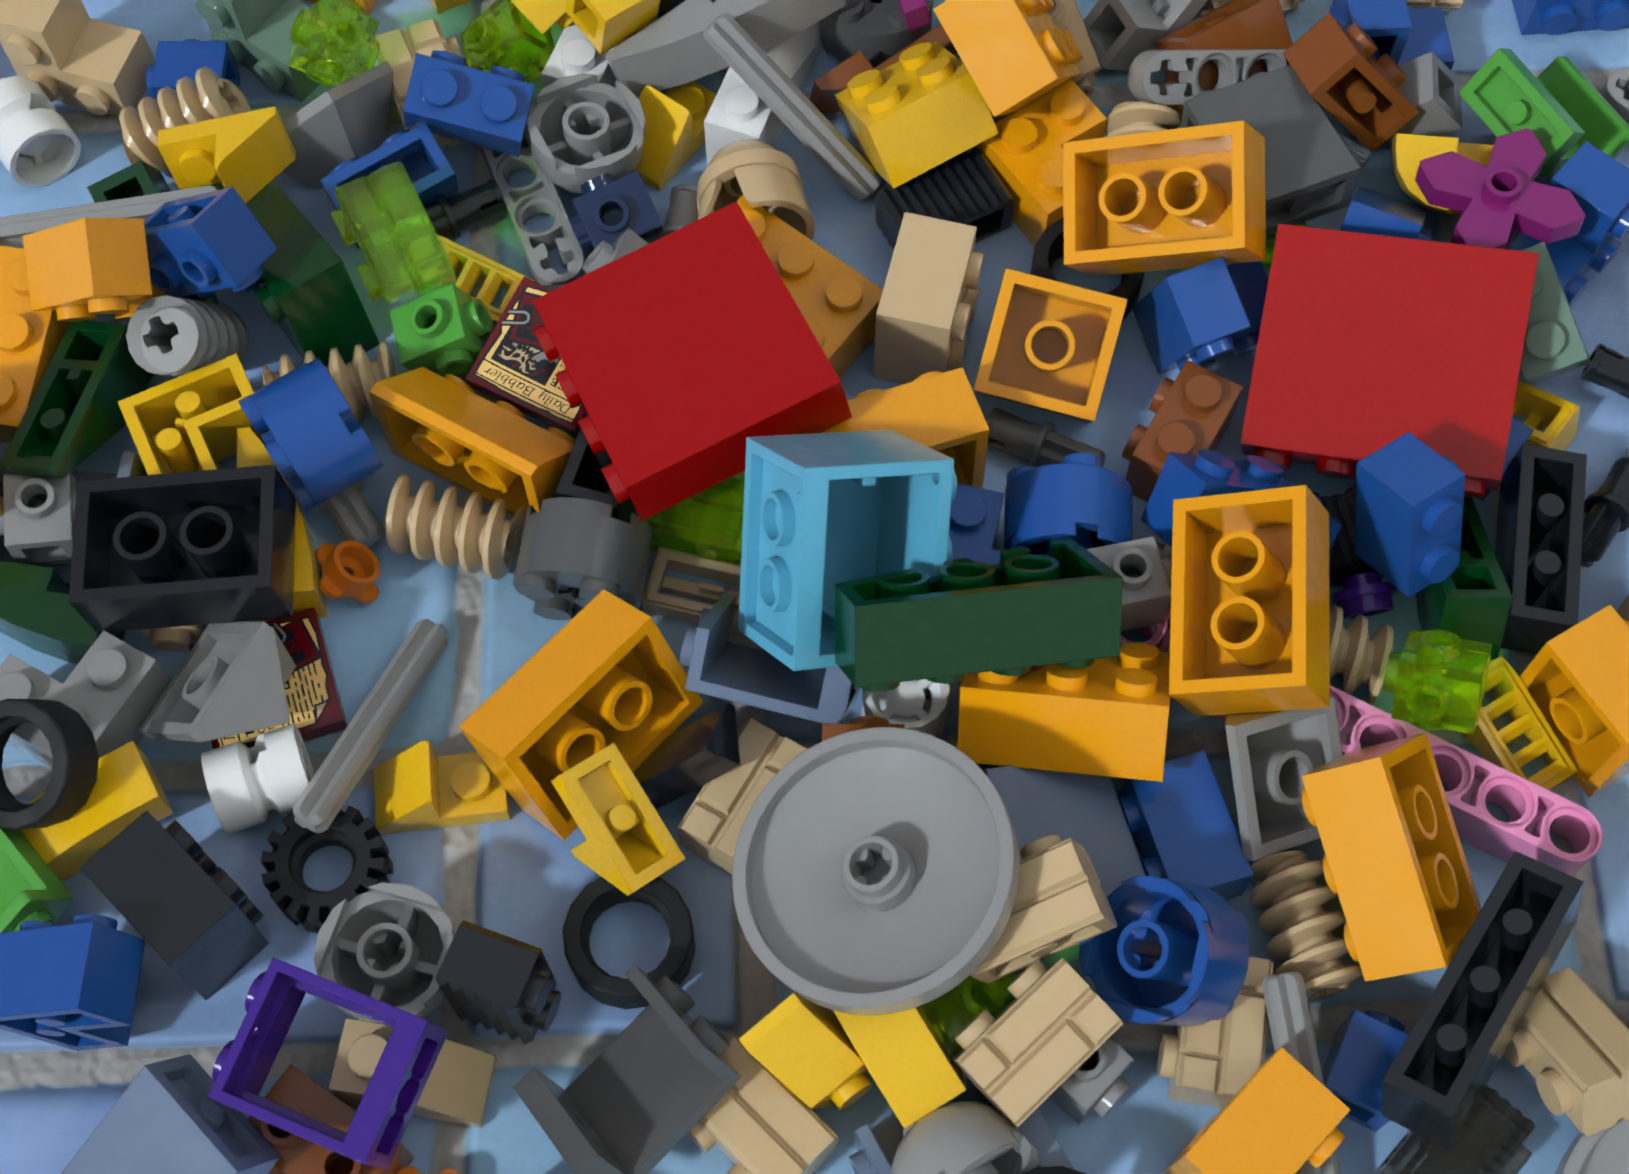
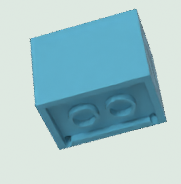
[738,429,957,671]

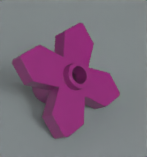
[1415,128,1585,249]

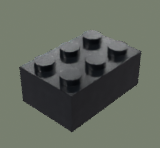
[69,465,296,633]

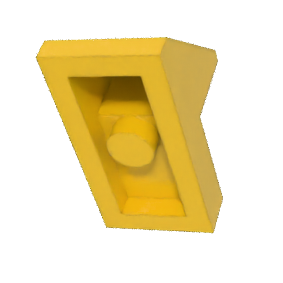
[633,81,717,191]
[157,106,296,204]
[374,740,510,835]
[551,742,686,896]

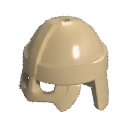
[697,139,815,240]

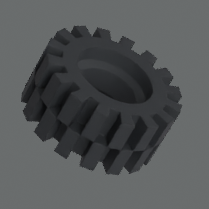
[261,805,394,934]

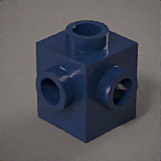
[569,170,663,251]

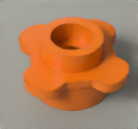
[315,540,380,604]

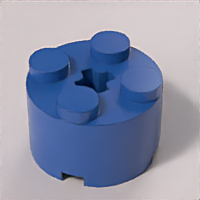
[238,358,384,511]
[1004,453,1133,555]
[1079,876,1249,1027]

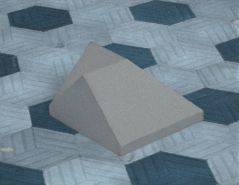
[283,61,394,190]
[138,621,296,743]

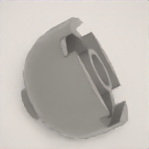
[526,73,646,194]
[314,882,456,1024]
[890,1101,1039,1174]

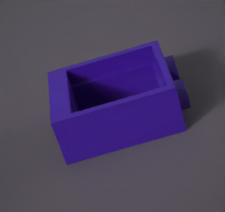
[208,957,449,1171]

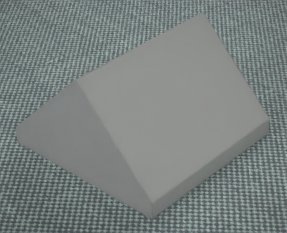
[1225,696,1342,861]

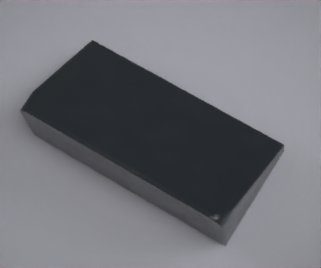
[633,703,740,810]

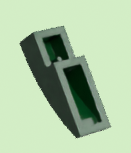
[0,560,126,664]

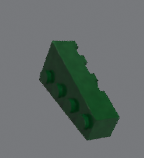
[201,180,380,366]
[834,537,1123,692]

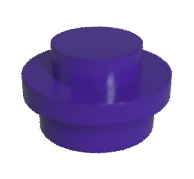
[1331,572,1397,620]

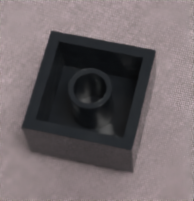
[80,810,269,1000]

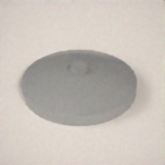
[732,727,1020,1015]

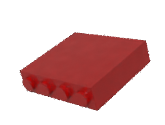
[533,201,852,521]
[1240,224,1539,498]

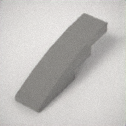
[605,0,847,97]

